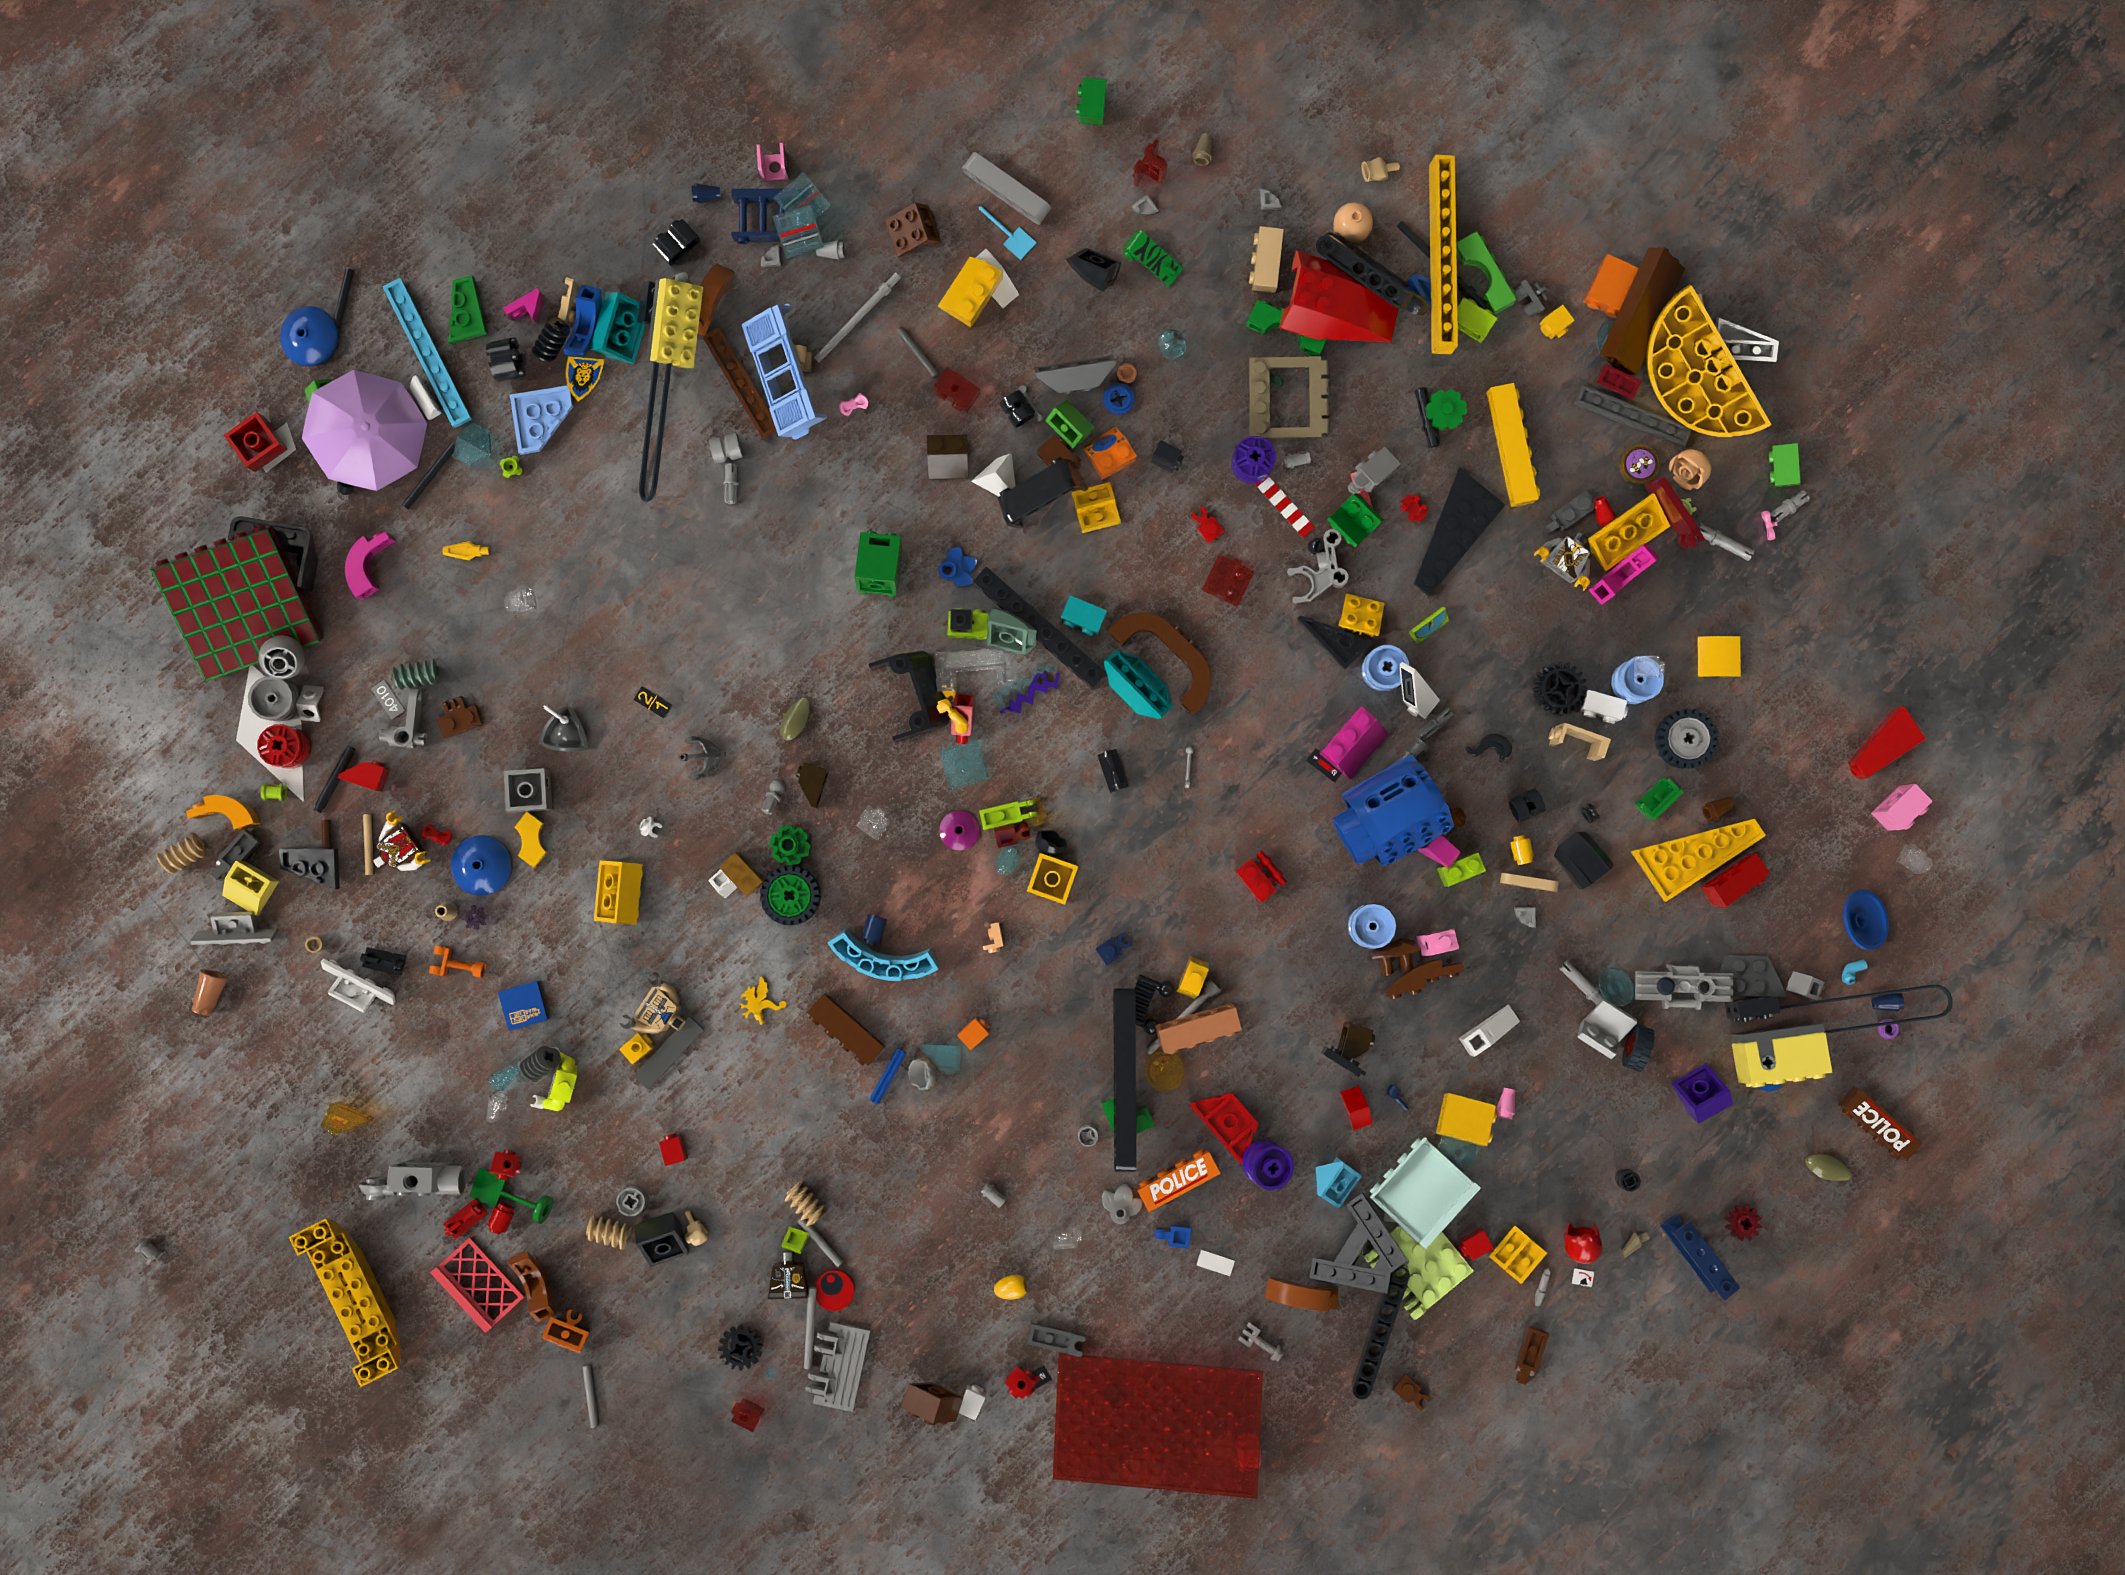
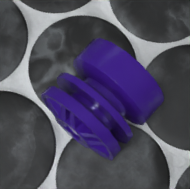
[1231,436,1276,484]

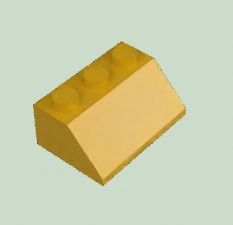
[938,257,1003,327]
[594,860,643,924]

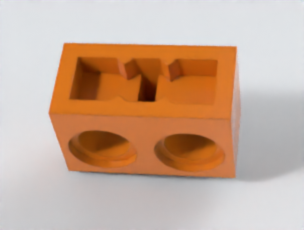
[957,1017,990,1050]

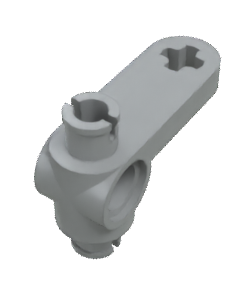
[379,688,427,748]

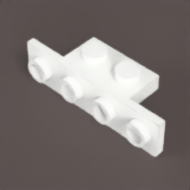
[321,959,396,1013]

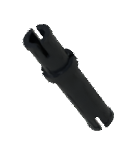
[1414,387,1441,448]

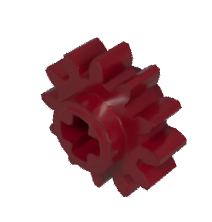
[1724,1204,1763,1241]

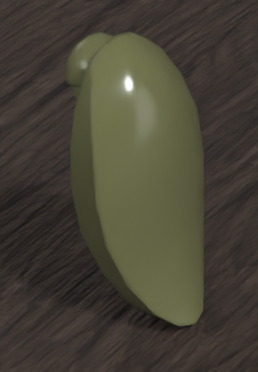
[780,698,809,741]
[1805,1154,1851,1181]

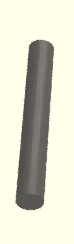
[896,327,939,378]

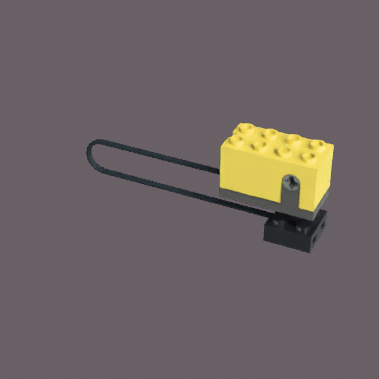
[1725,985,1953,1087]

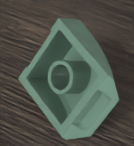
[987,607,1036,655]

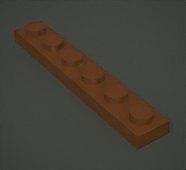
[703,327,777,440]

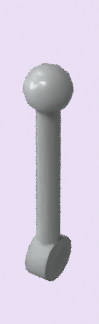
[1019,385,1044,422]
[1185,746,1194,788]

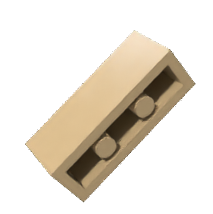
[1249,226,1284,293]

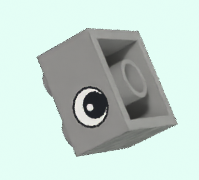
[504,768,552,812]

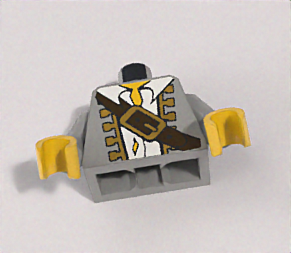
[1534,532,1590,591]

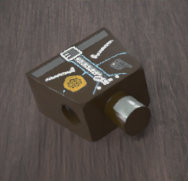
[768,1251,808,1299]

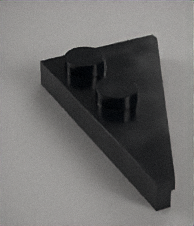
[1297,615,1373,670]

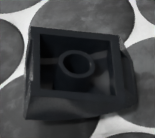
[1066,248,1122,292]
[1554,832,1615,890]

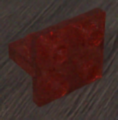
[1132,139,1168,187]
[1202,555,1254,607]

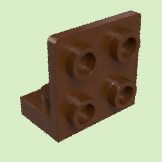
[885,203,941,256]

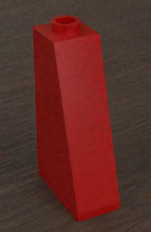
[1848,705,1926,779]

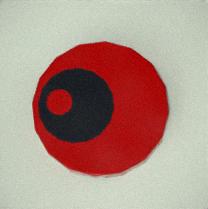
[815,1269,855,1311]

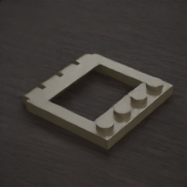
[1249,356,1329,439]

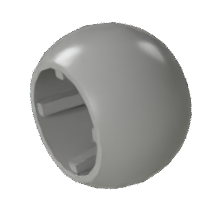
[258,635,305,679]

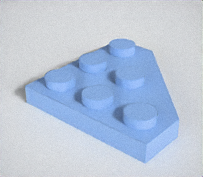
[510,386,574,455]

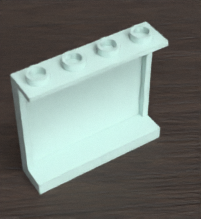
[1369,1137,1481,1249]

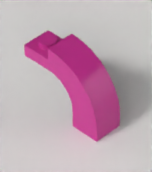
[345,531,395,600]
[1589,543,1659,605]

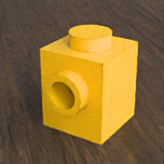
[1540,305,1575,339]
[619,1032,654,1064]

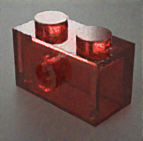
[933,367,981,413]

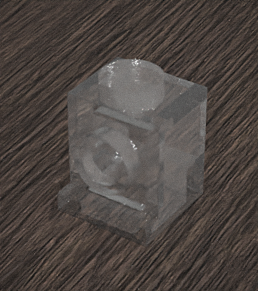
[1896,844,1933,874]

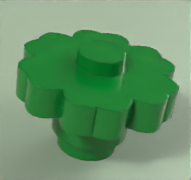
[1425,389,1467,430]
[769,825,811,866]

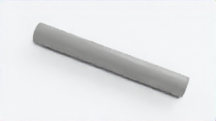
[797,1218,844,1267]
[582,1364,599,1428]

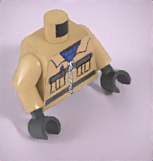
[619,972,685,1034]

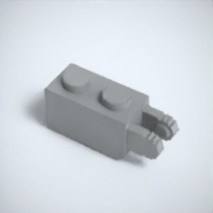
[1348,447,1401,494]

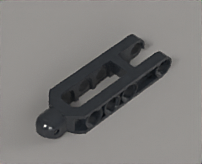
[1316,232,1429,315]

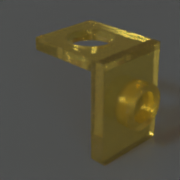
[1021,796,1047,827]

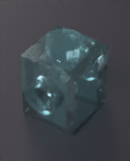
[993,846,1020,876]

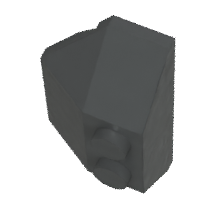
[1034,355,1116,394]

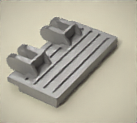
[805,1322,871,1412]

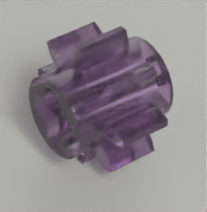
[461,905,489,930]

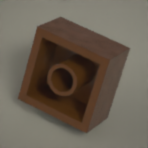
[901,1382,963,1426]

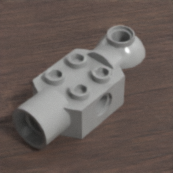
[358,1162,466,1200]

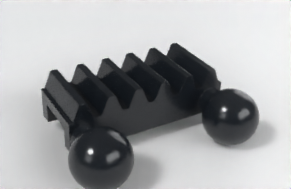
[1134,974,1174,1035]

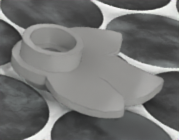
[1102,1184,1142,1225]

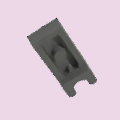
[1027,1323,1086,1357]

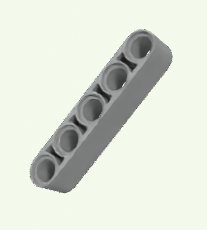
[961,152,1051,225]

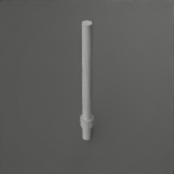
[813,272,901,363]

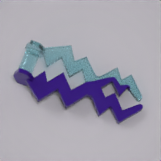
[991,665,1060,714]

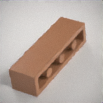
[1155,1003,1242,1054]

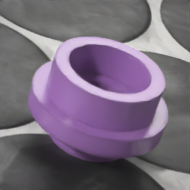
[1878,1019,1899,1039]

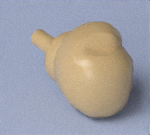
[684,1211,708,1246]

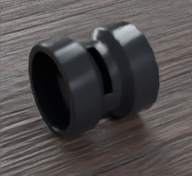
[1615,1169,1641,1192]

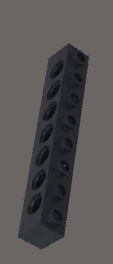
[973,567,1106,690]

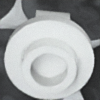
[640,817,662,838]

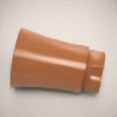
[192,969,229,1016]

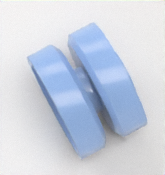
[1361,645,1409,691]
[1611,656,1664,705]
[1347,904,1396,949]

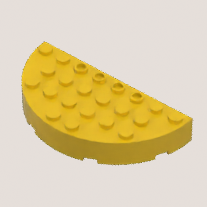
[1646,285,1772,437]

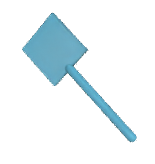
[979,206,1037,260]

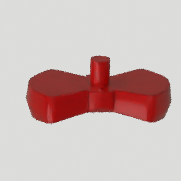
[422,824,452,846]

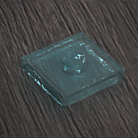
[939,741,988,790]

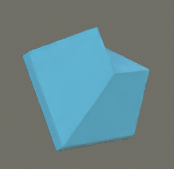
[1315,1157,1362,1209]

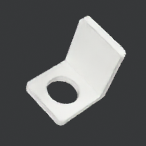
[296,685,324,722]

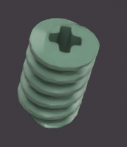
[393,659,439,690]

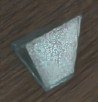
[453,423,492,467]

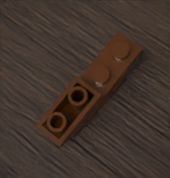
[1383,959,1464,999]

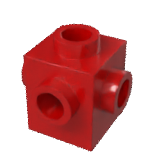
[489,1150,522,1181]
[1004,1365,1036,1399]

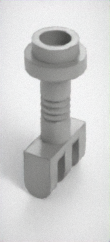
[1238,1322,1284,1362]

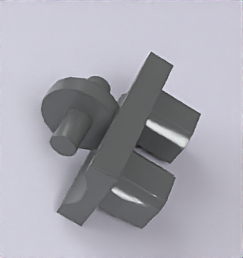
[1515,279,1550,317]

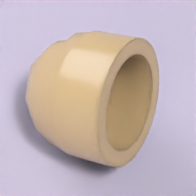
[305,937,323,953]

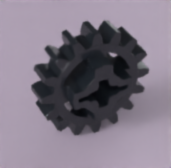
[718,1324,763,1371]

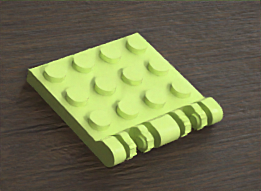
[1362,1225,1473,1320]

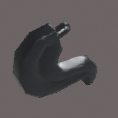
[1466,734,1512,762]

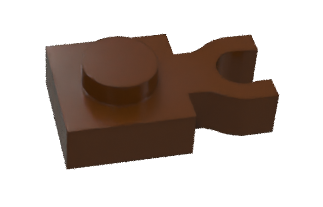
[1392,1373,1431,1411]

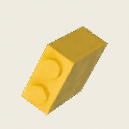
[1435,1093,1497,1146]

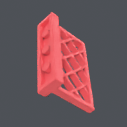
[430,1237,525,1333]

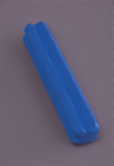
[870,1048,907,1104]

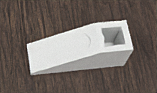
[1458,1005,1520,1057]

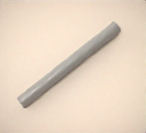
[804,1286,817,1369]

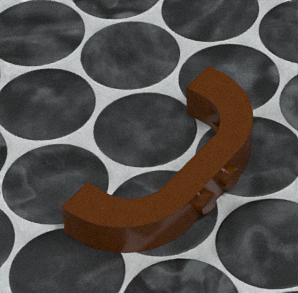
[1107,613,1211,716]

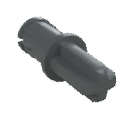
[1418,707,1455,741]

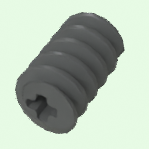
[519,1046,561,1082]

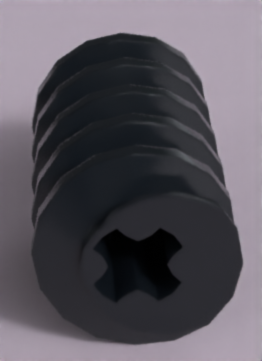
[531,316,570,362]

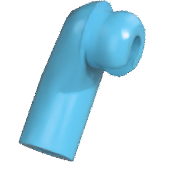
[1841,959,1867,985]

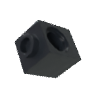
[950,609,972,633]

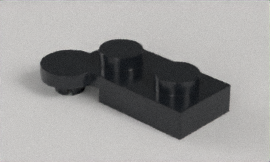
[1321,1046,1366,1077]

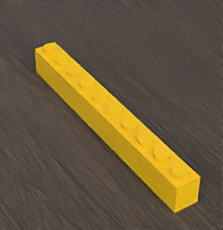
[1429,155,1458,354]

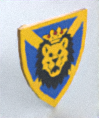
[565,356,604,402]

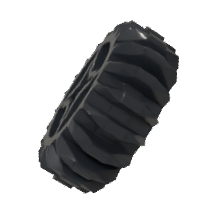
[1532,662,1588,716]

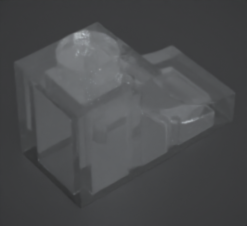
[504,585,538,615]

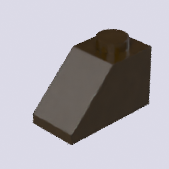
[796,762,829,808]

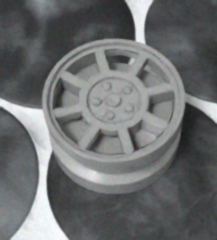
[616,1186,648,1216]

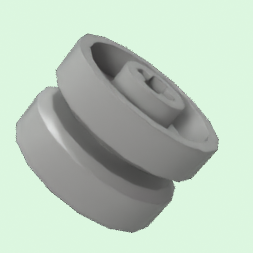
[248,676,301,721]

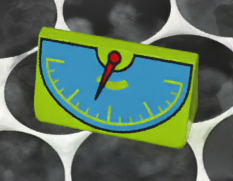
[1409,607,1449,644]

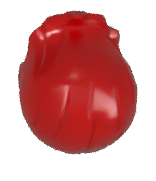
[1564,1223,1603,1264]

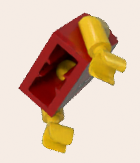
[937,685,976,744]

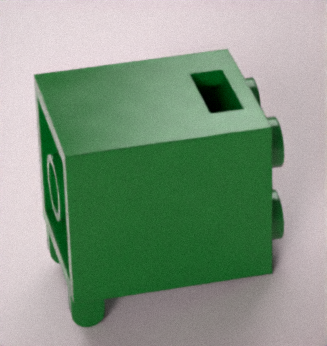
[854,531,903,598]

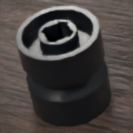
[999,390,1036,428]
[1508,788,1546,823]

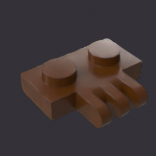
[437,696,483,738]

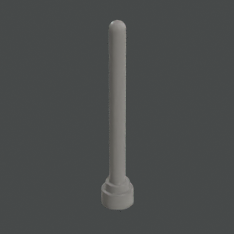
[1146,979,1221,1054]

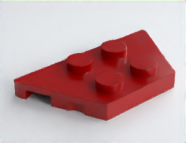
[1189,1092,1259,1164]

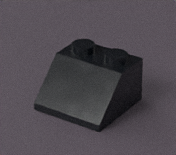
[634,1212,689,1267]

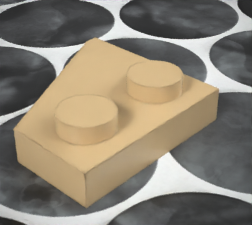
[558,277,580,328]

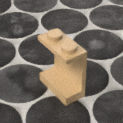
[1548,723,1611,761]

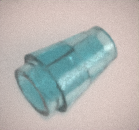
[487,1064,520,1092]

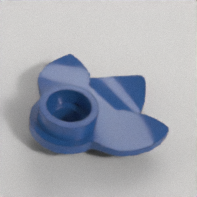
[939,547,977,586]

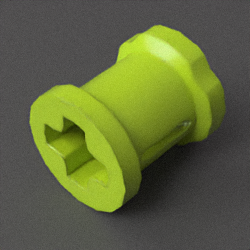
[261,782,287,801]

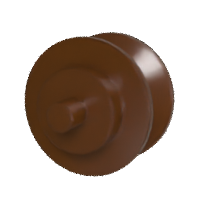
[1449,808,1466,829]

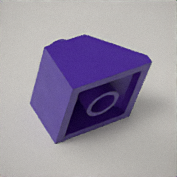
[1672,1063,1733,1124]

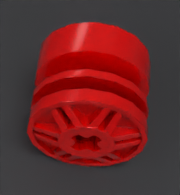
[257,724,311,769]

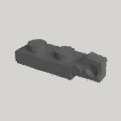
[1544,490,1595,534]
[211,829,261,881]

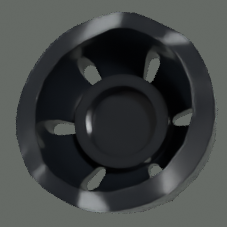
[1035,830,1067,857]

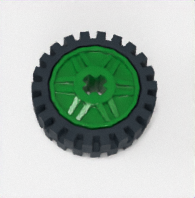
[760,866,821,925]

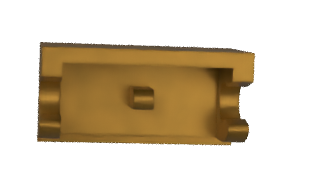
[719,852,765,897]

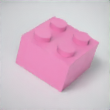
[1871,784,1933,831]

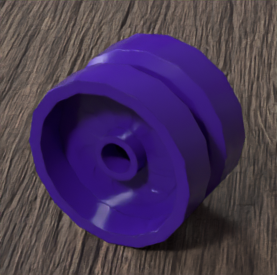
[1242,1139,1294,1190]

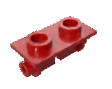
[443,1198,488,1240]

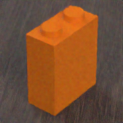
[1583,254,1639,318]

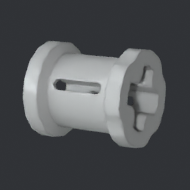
[134,1238,164,1265]

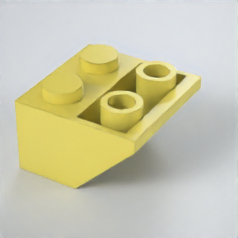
[222,860,279,916]

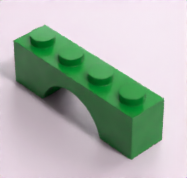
[1246,300,1327,357]

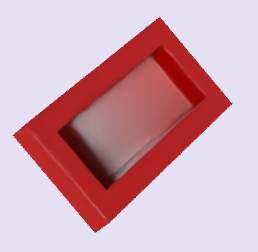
[1340,1085,1373,1130]

